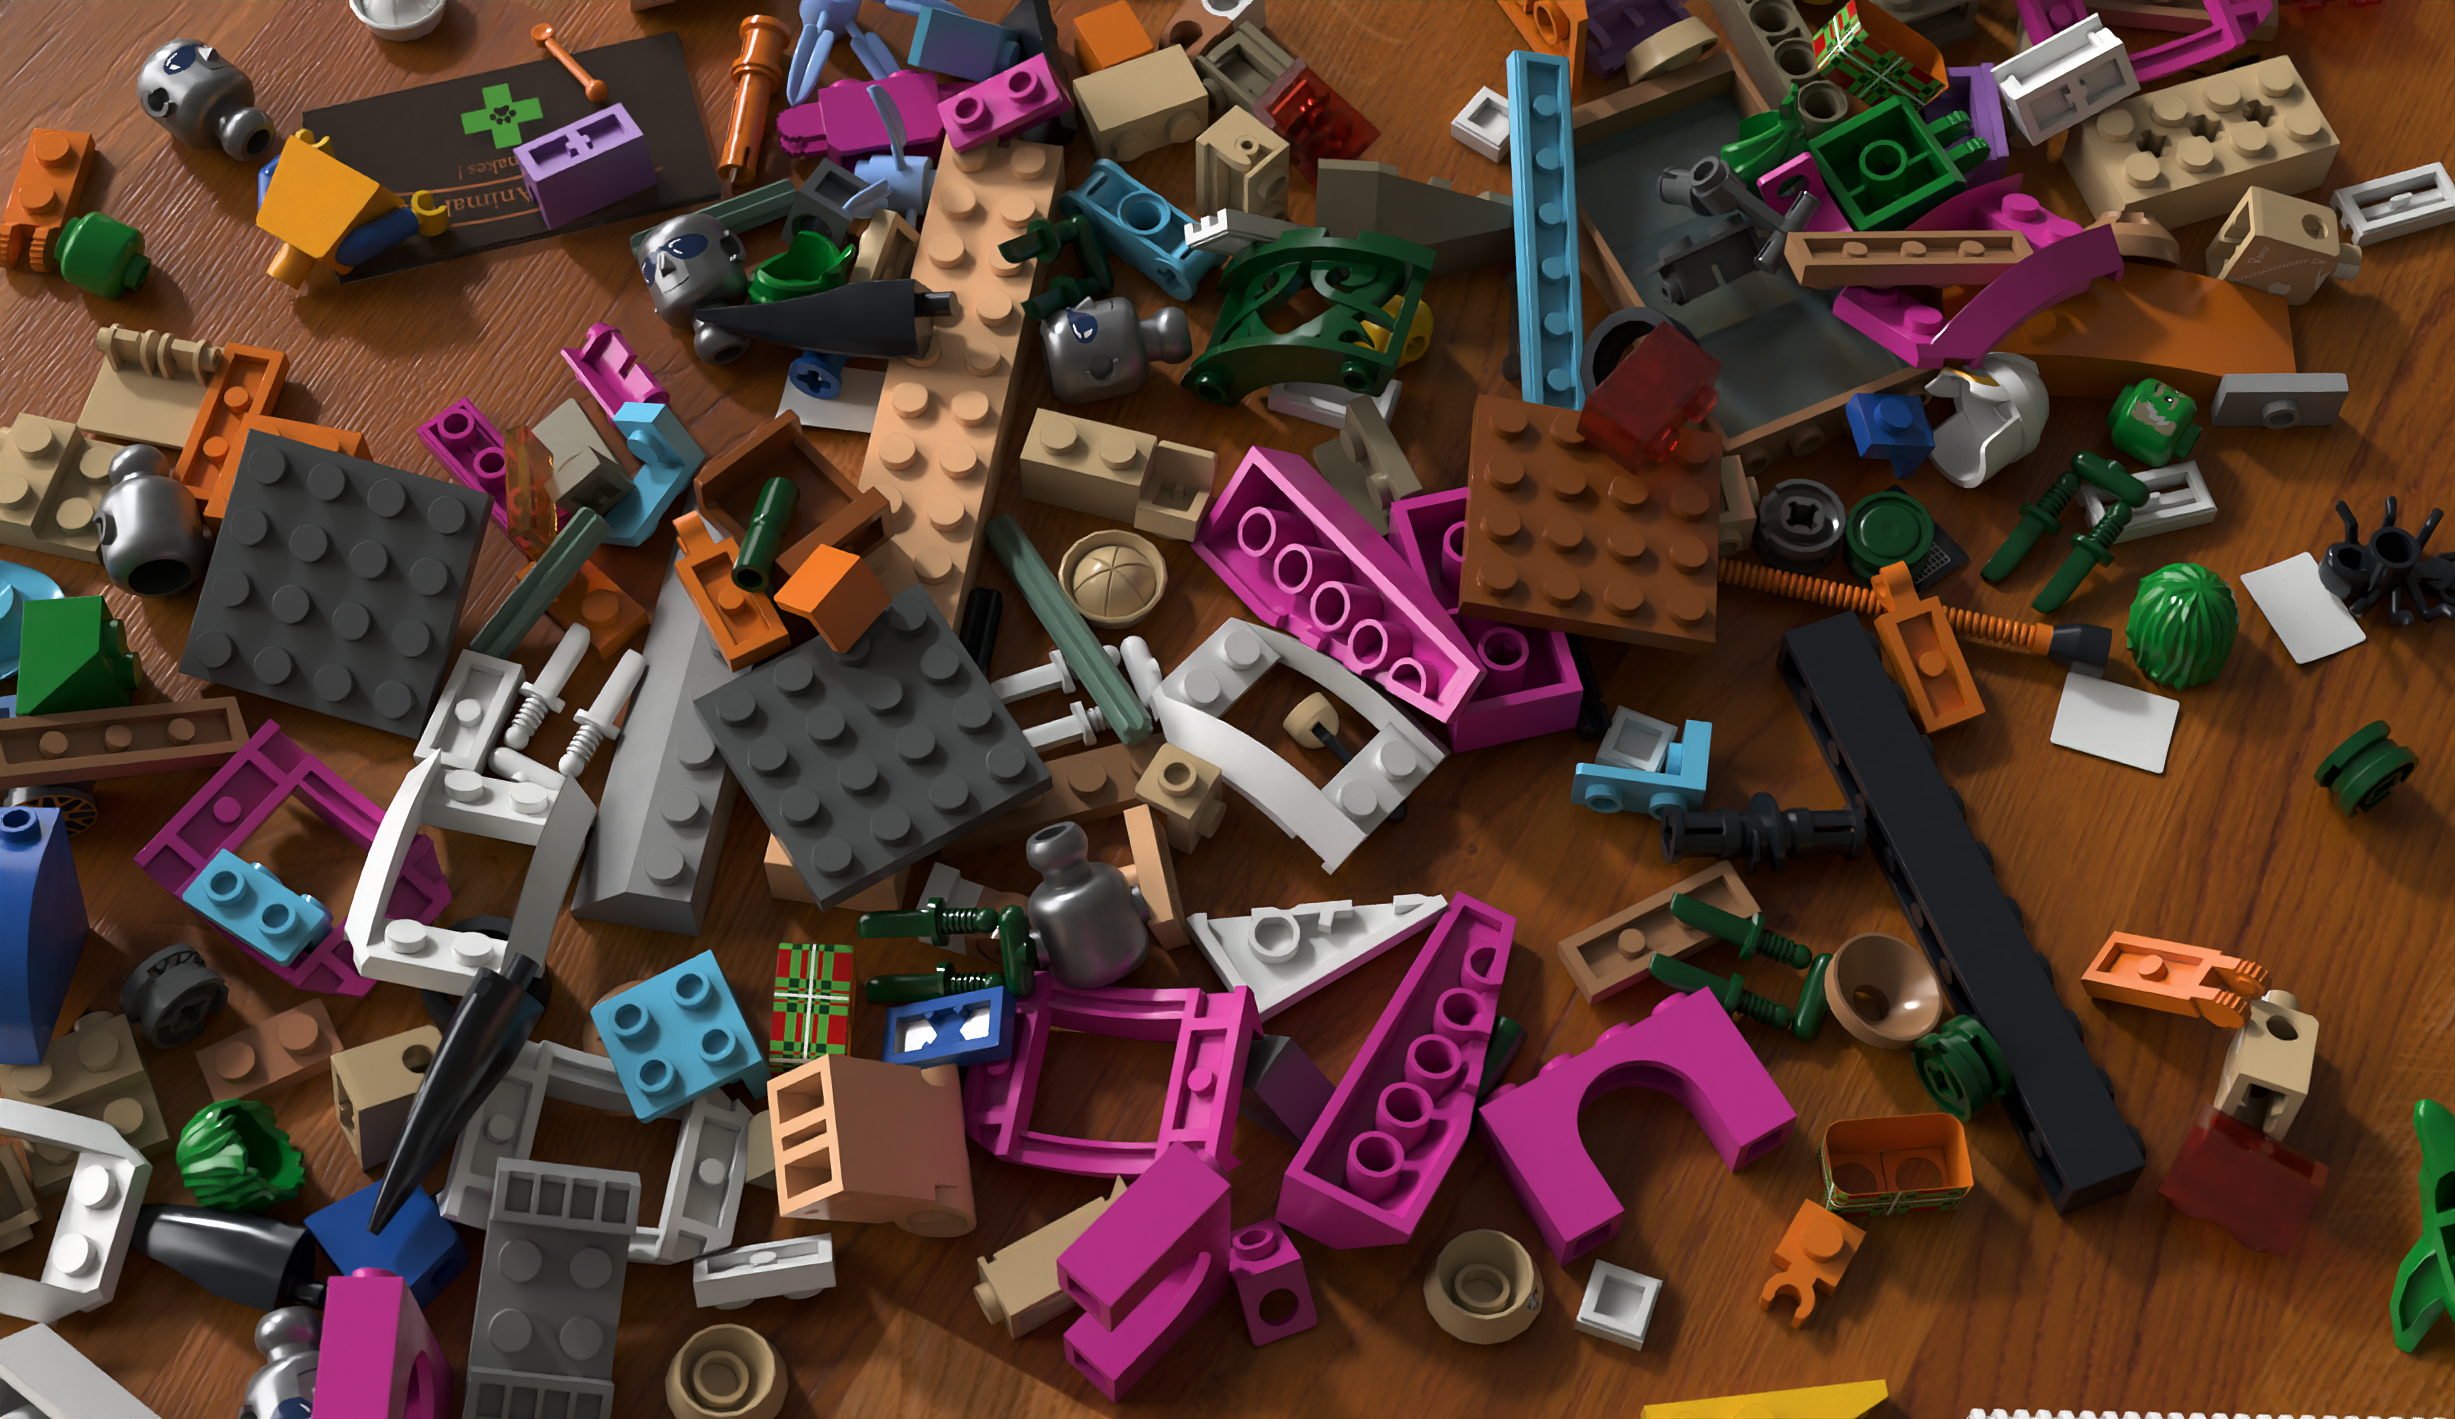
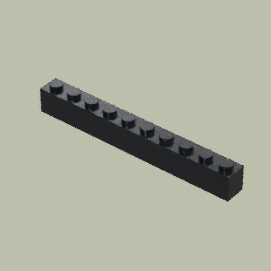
[1776,610,2147,1217]

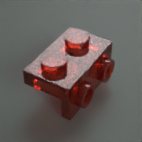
[1250,57,1382,189]

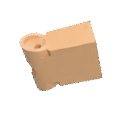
[767,1054,977,1238]

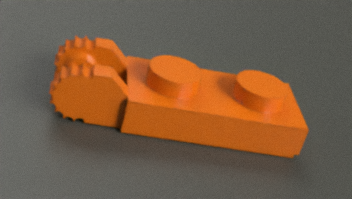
[0,128,96,272]
[2080,931,2273,1030]

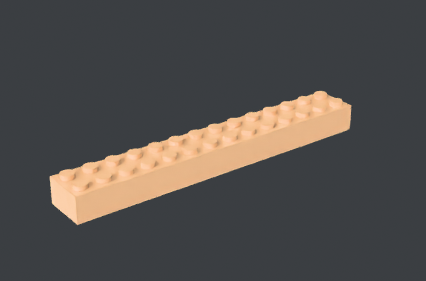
[764,133,1066,912]

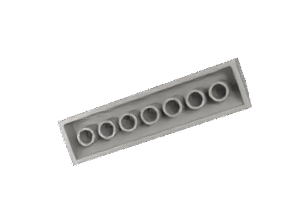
[570,473,785,937]

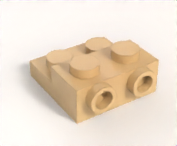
[0,412,125,565]
[0,1011,175,1199]

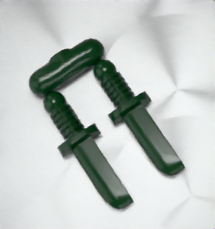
[997,214,1115,321]
[1980,450,2150,614]
[1649,892,1833,1042]
[857,897,1037,1002]

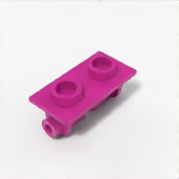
[560,322,671,433]

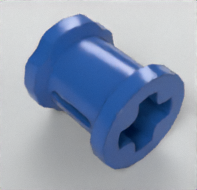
[788,350,854,399]

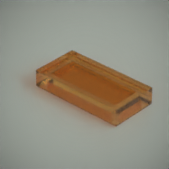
[504,424,558,562]

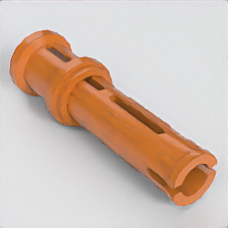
[718,15,792,186]

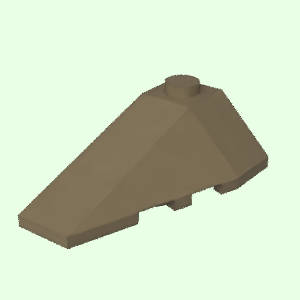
[1312,159,1516,293]

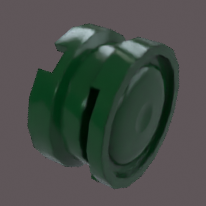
[1843,491,1934,588]
[2314,720,2419,818]
[1911,1014,2014,1123]

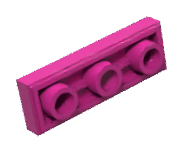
[416,396,573,559]

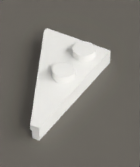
[1186,894,1448,1023]

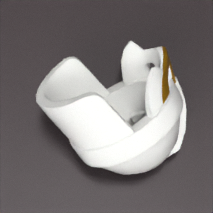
[1924,352,2049,488]

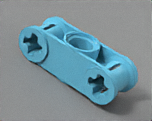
[1058,158,1229,301]

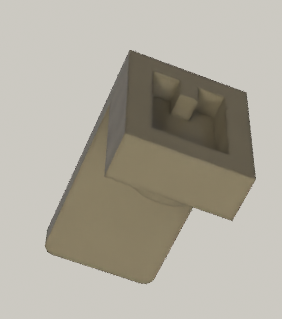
[528,398,637,516]

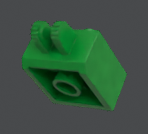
[1808,95,1992,232]

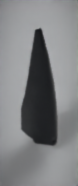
[695,279,958,359]
[367,952,545,1236]
[57,1203,328,1313]

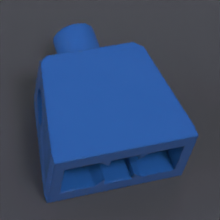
[303,1179,471,1311]

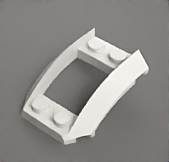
[1148,617,1451,875]
[344,747,598,996]
[436,1040,754,1265]
[0,1098,153,1327]

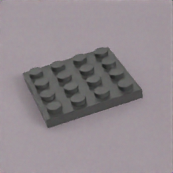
[178,428,496,740]
[693,583,1053,913]

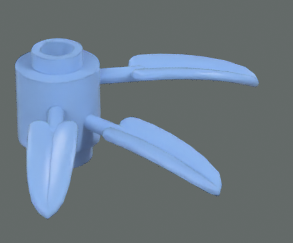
[787,0,968,107]
[843,85,937,279]

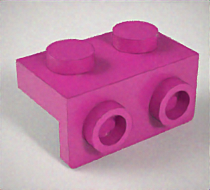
[937,53,1074,154]

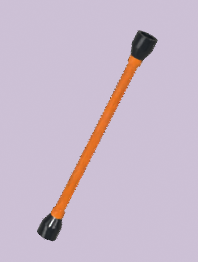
[1717,557,2112,678]

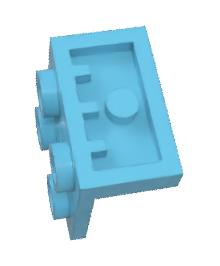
[590,949,771,1124]

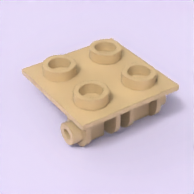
[77,323,225,450]

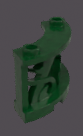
[1180,227,1438,408]

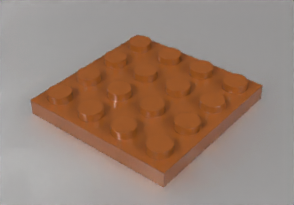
[1458,394,1722,656]

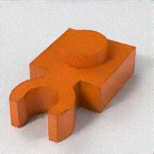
[1759,1198,1867,1329]

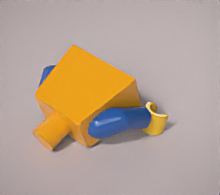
[256,129,448,290]

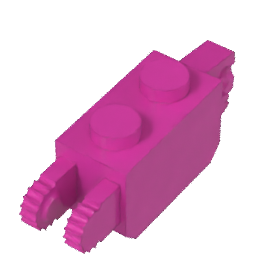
[776,69,980,174]

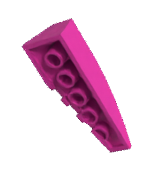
[1190,445,1488,724]
[1275,891,1517,1250]

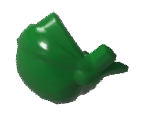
[1721,83,1812,202]
[746,231,856,305]

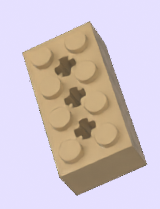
[2061,55,2340,230]

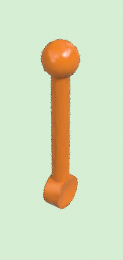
[531,24,608,103]

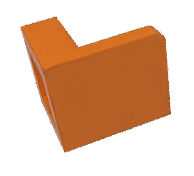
[1073,0,1154,75]
[774,544,892,654]

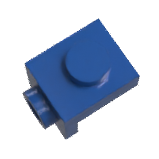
[1845,393,1936,479]

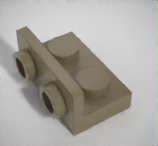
[1313,394,1423,541]

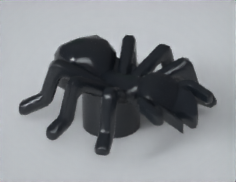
[2318,496,2455,627]

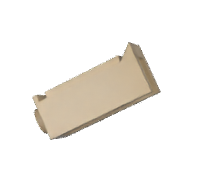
[973,1174,1128,1340]

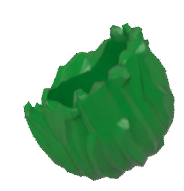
[2125,563,2240,691]
[176,1098,308,1215]

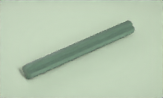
[984,514,1153,746]

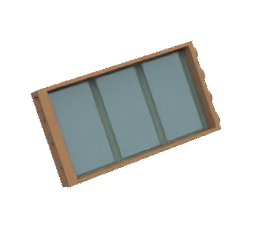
[1572,50,1940,478]

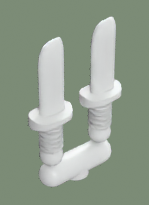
[488,622,645,791]
[990,636,1163,753]

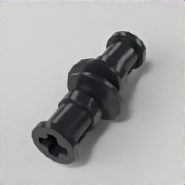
[1660,792,1866,876]

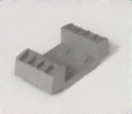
[461,1157,641,1419]

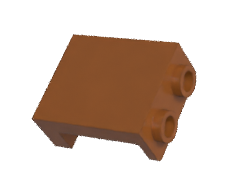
[693,409,894,591]

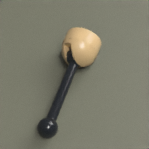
[1283,692,1408,823]

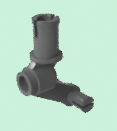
[1656,156,1822,275]

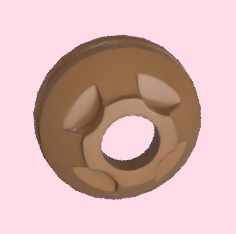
[2083,211,2181,270]
[1824,932,1943,1049]

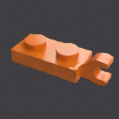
[673,510,791,673]
[1870,561,1986,736]

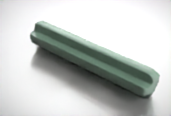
[629,179,797,266]
[470,506,611,660]

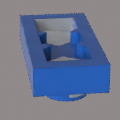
[881,985,1016,1070]

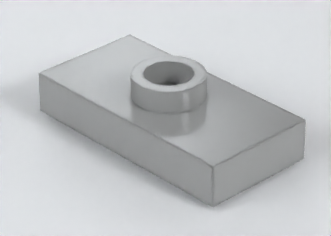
[2210,373,2349,429]

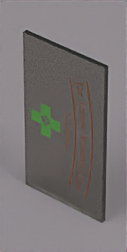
[302,31,722,285]

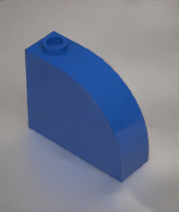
[0,806,90,1065]

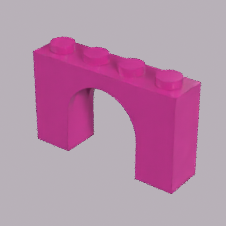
[1475,986,1797,1267]
[1056,1139,1231,1404]
[311,1268,455,1419]

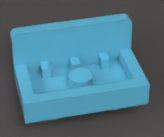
[182,848,334,967]

